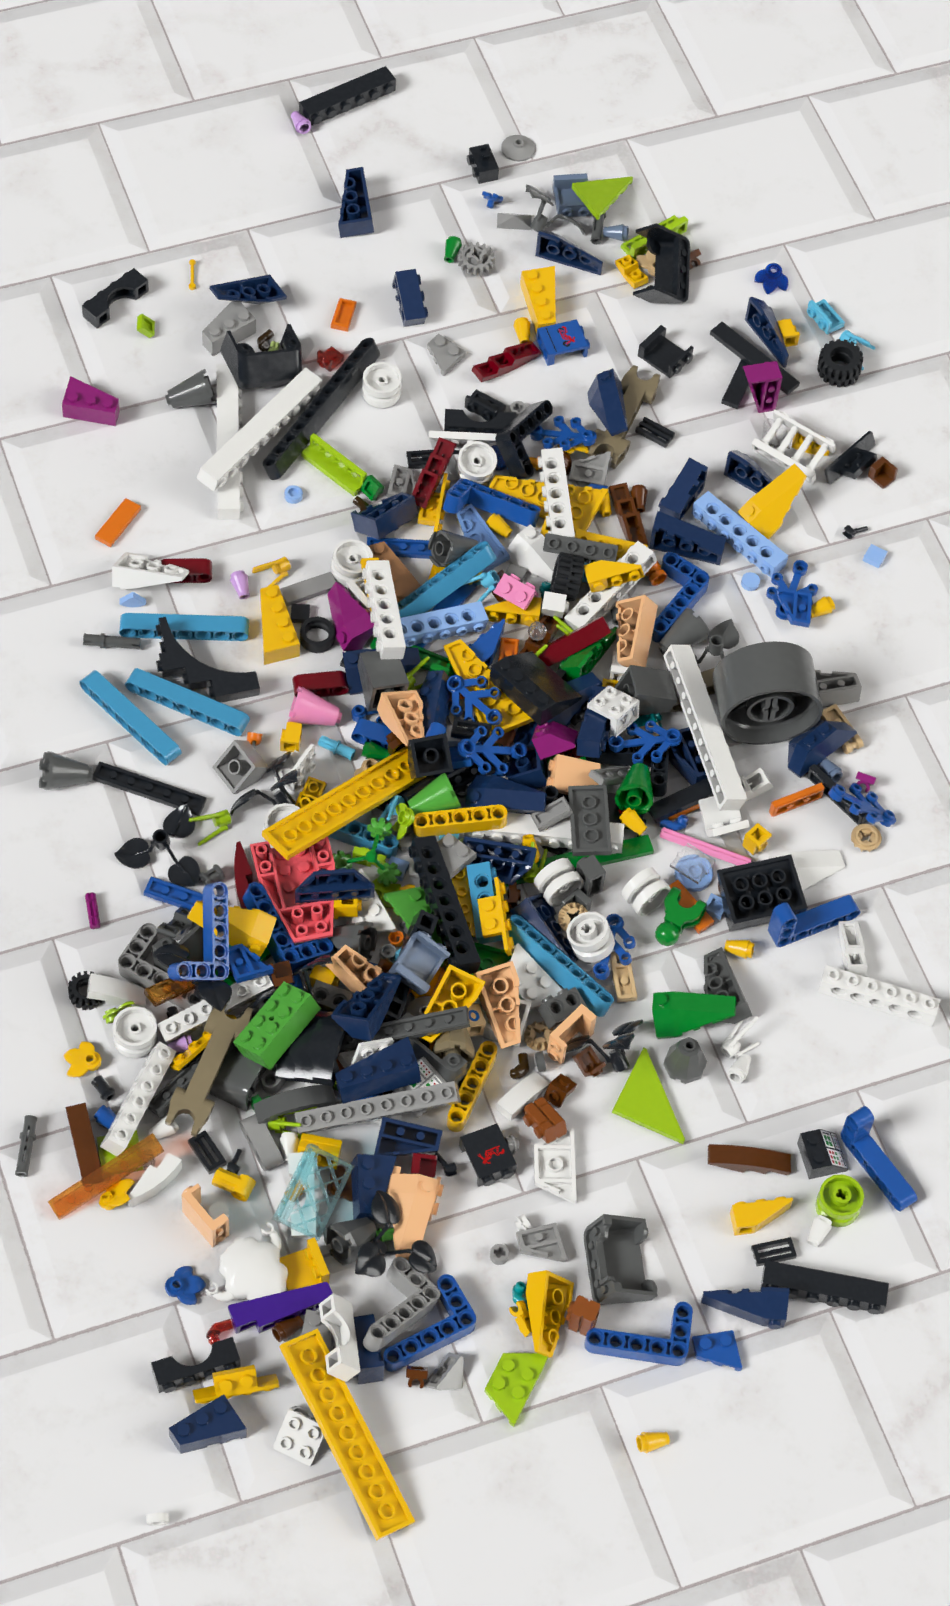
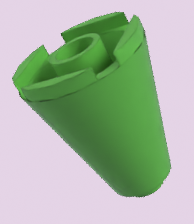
[407,773,461,815]

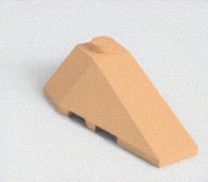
[377,690,424,746]
[473,961,521,1049]
[388,1174,438,1261]

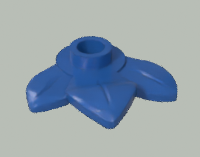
[165,1266,206,1305]

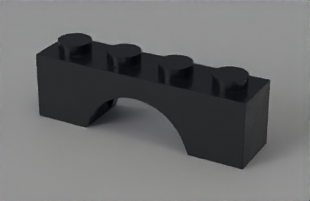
[82,268,149,328]
[444,409,517,434]
[151,1337,241,1393]

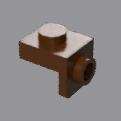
[504,882,521,913]
[572,1045,607,1077]
[543,1074,577,1108]

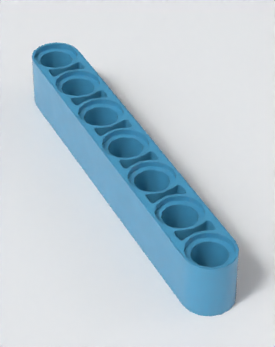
[397,541,496,618]
[119,613,249,641]
[125,668,250,736]
[79,670,182,765]
[509,915,614,1017]

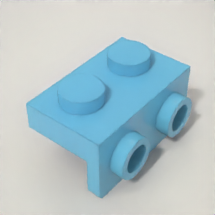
[807,299,845,335]

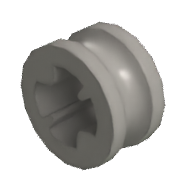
[510,401,526,417]
[490,1244,509,1265]

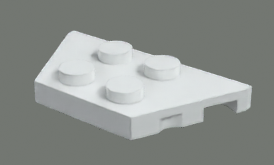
[429,431,496,448]
[345,868,398,934]
[509,943,568,1010]
[533,1128,577,1203]

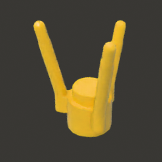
[252,557,291,587]

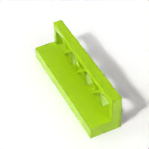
[621,215,688,260]
[301,433,367,496]

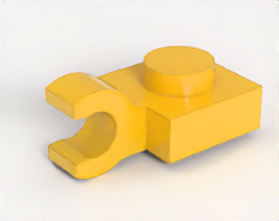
[509,1300,532,1337]

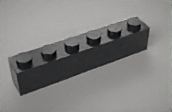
[299,66,396,126]
[398,742,509,805]
[760,1260,889,1314]

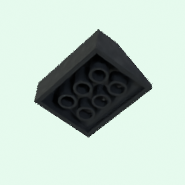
[490,651,582,726]
[717,854,808,931]

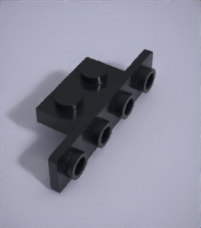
[824,431,878,484]

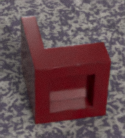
[411,1153,437,1178]

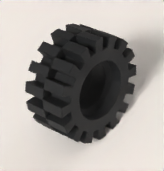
[68,971,103,1010]

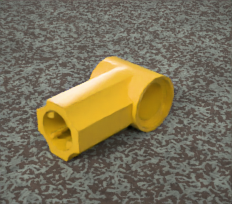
[212,1167,256,1202]

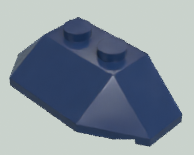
[788,720,857,778]
[463,836,537,885]
[295,868,375,903]

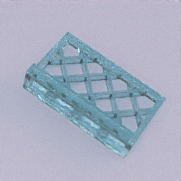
[272,1143,354,1241]

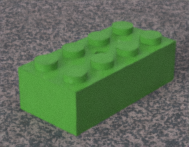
[233,981,321,1070]

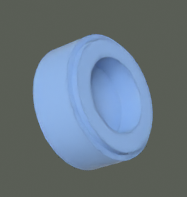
[284,485,303,504]
[741,572,760,591]

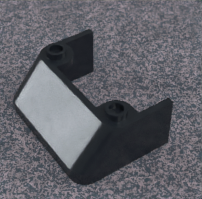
[633,223,690,303]
[220,324,302,389]

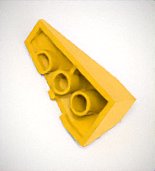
[738,463,807,539]
[187,900,277,957]
[419,964,486,1043]
[526,1270,574,1358]

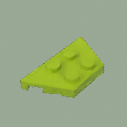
[484,1353,548,1427]

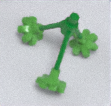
[333,818,402,887]

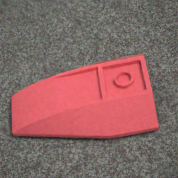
[250,836,335,944]

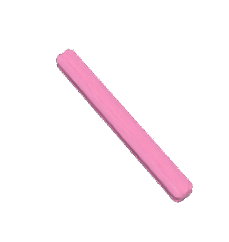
[660,827,752,866]

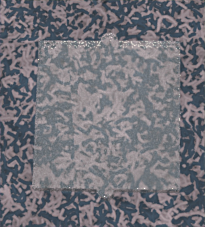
[762,418,791,449]
[670,843,716,884]

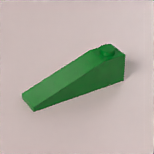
[558,626,618,681]
[652,991,737,1039]

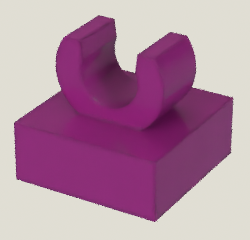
[856,771,876,793]

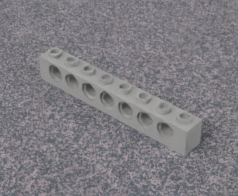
[295,1081,461,1134]

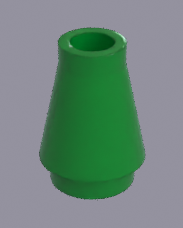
[444,236,462,263]
[361,741,390,760]

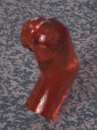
[206,1319,233,1345]

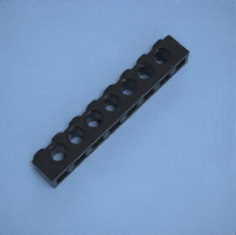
[408,835,481,974]

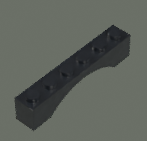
[382,909,439,1023]

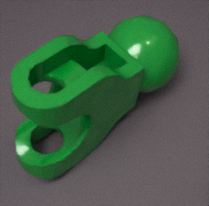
[655,887,707,946]

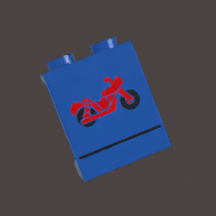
[536,319,590,366]

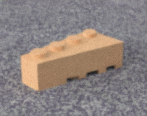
[616,595,658,667]
[325,944,411,996]

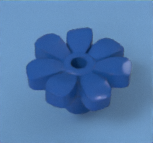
[482,191,503,209]

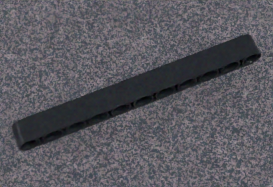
[262,338,380,480]

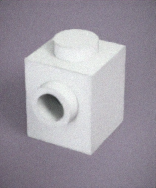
[541,591,569,618]

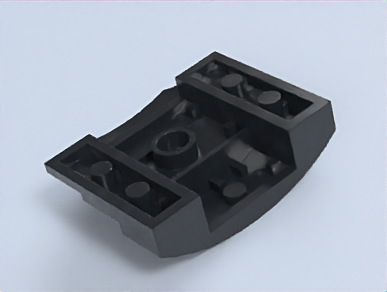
[276,1010,350,1086]

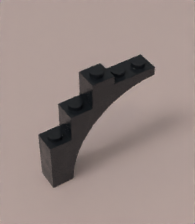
[155,617,260,703]

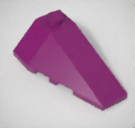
[327,582,374,651]

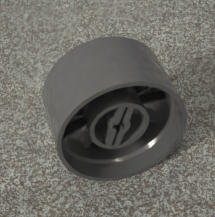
[712,641,823,745]

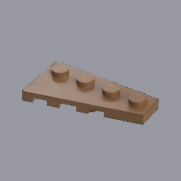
[369,541,421,603]

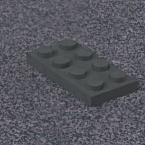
[568,785,612,856]

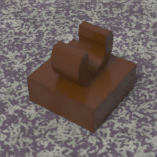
[689,248,702,270]
[386,732,405,755]
[406,1365,428,1388]

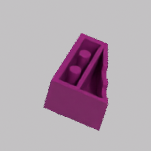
[743,361,783,413]
[62,376,120,426]

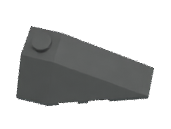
[704,947,753,1024]

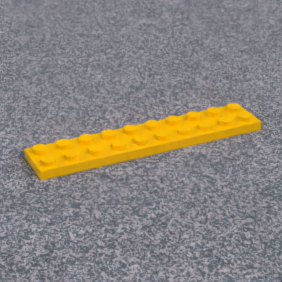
[262,746,427,860]
[279,1328,415,1541]

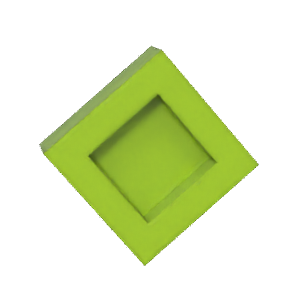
[137,314,155,338]

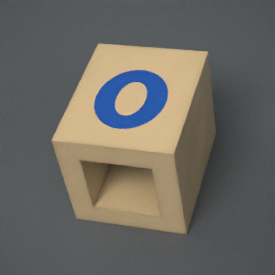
[467,1004,486,1037]

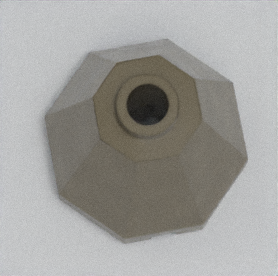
[432,1028,475,1064]

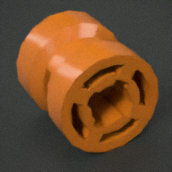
[645,561,667,586]

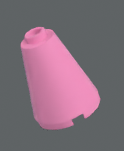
[288,686,342,726]

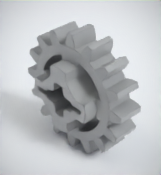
[457,242,495,276]

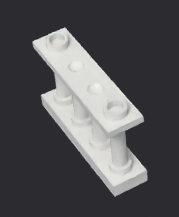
[751,410,836,485]

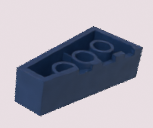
[338,167,374,238]
[649,511,726,566]
[419,670,455,737]
[577,685,610,758]
[335,1037,421,1104]

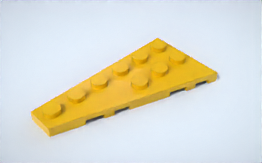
[489,475,608,533]
[443,639,534,735]

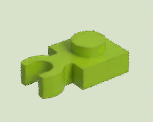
[352,846,386,868]

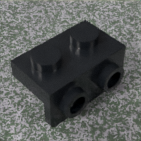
[465,389,506,421]

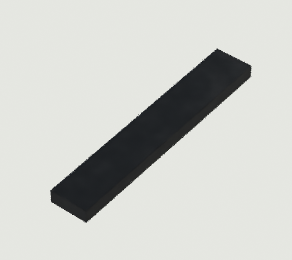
[710,322,800,395]
[92,761,207,816]

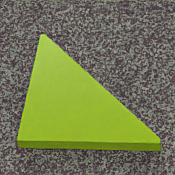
[572,176,633,220]
[612,1047,685,1144]

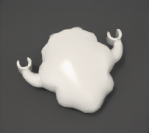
[205,1222,288,1302]

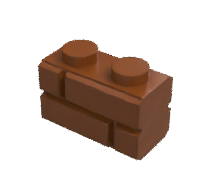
[523,1097,567,1144]
[565,1295,601,1336]

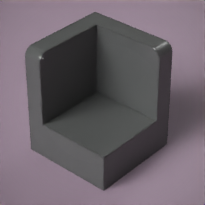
[560,888,592,921]

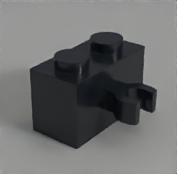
[467,144,499,184]

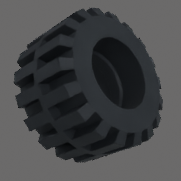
[817,339,863,387]
[550,552,584,602]

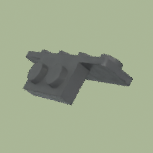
[543,533,618,564]

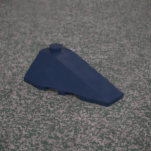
[535,230,603,276]
[209,274,287,304]
[745,297,789,368]
[587,368,628,436]
[724,450,773,494]
[342,648,420,695]
[547,672,603,727]
[505,721,548,789]
[510,893,579,962]
[331,972,402,1041]
[701,1287,789,1329]

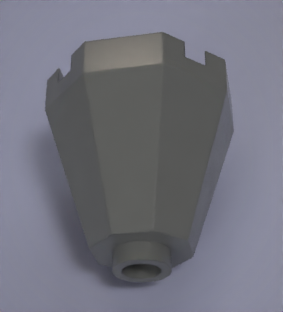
[327,921,377,961]
[663,1037,707,1084]
[324,1217,376,1265]

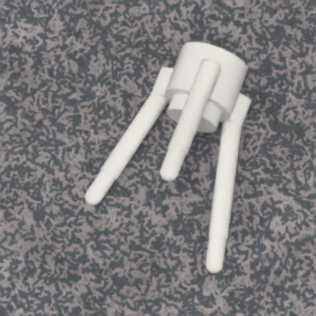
[720,1016,760,1059]

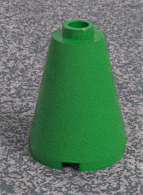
[615,763,654,815]

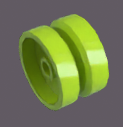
[815,1174,864,1227]

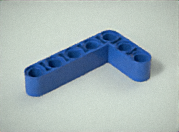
[443,479,541,527]
[652,552,709,643]
[351,719,446,749]
[167,882,229,982]
[242,882,333,971]
[768,895,861,947]
[841,1106,918,1212]
[383,1274,476,1372]
[584,1302,693,1366]

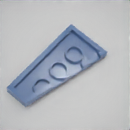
[456,504,510,573]

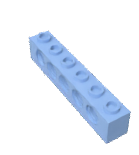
[691,491,788,578]
[400,601,489,647]

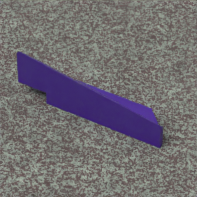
[228,1282,333,1334]

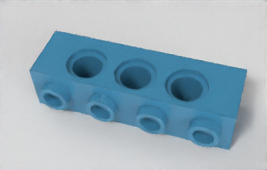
[466,861,503,944]

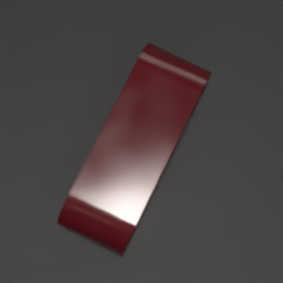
[160,558,212,583]
[292,671,349,697]

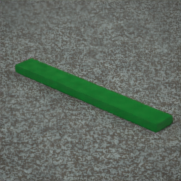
[505,835,654,887]

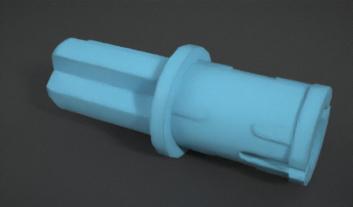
[318,736,356,760]

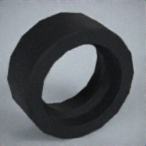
[300,616,335,653]

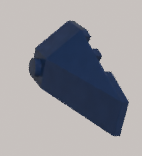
[465,775,547,813]

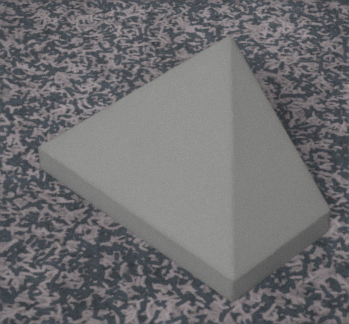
[497,213,532,230]
[424,1353,464,1390]

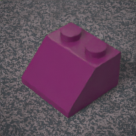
[532,721,579,760]

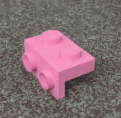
[493,573,539,611]

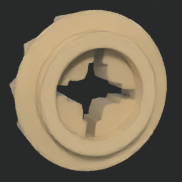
[851,824,882,852]
[558,902,588,932]
[524,1021,554,1051]

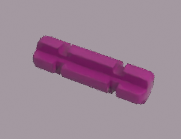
[85,892,100,929]

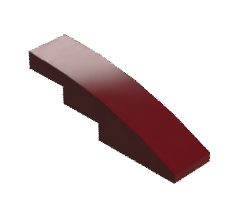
[471,341,542,382]
[412,437,457,509]
[534,616,611,666]
[234,841,253,909]

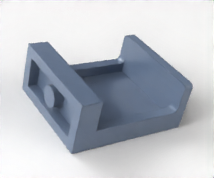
[552,173,592,217]
[389,931,451,995]

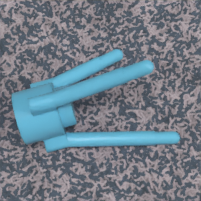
[839,330,875,370]
[462,570,500,602]
[378,795,405,821]

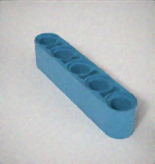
[328,820,398,859]

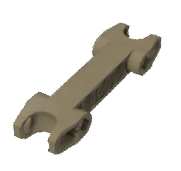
[588,365,661,469]
[165,1005,253,1137]

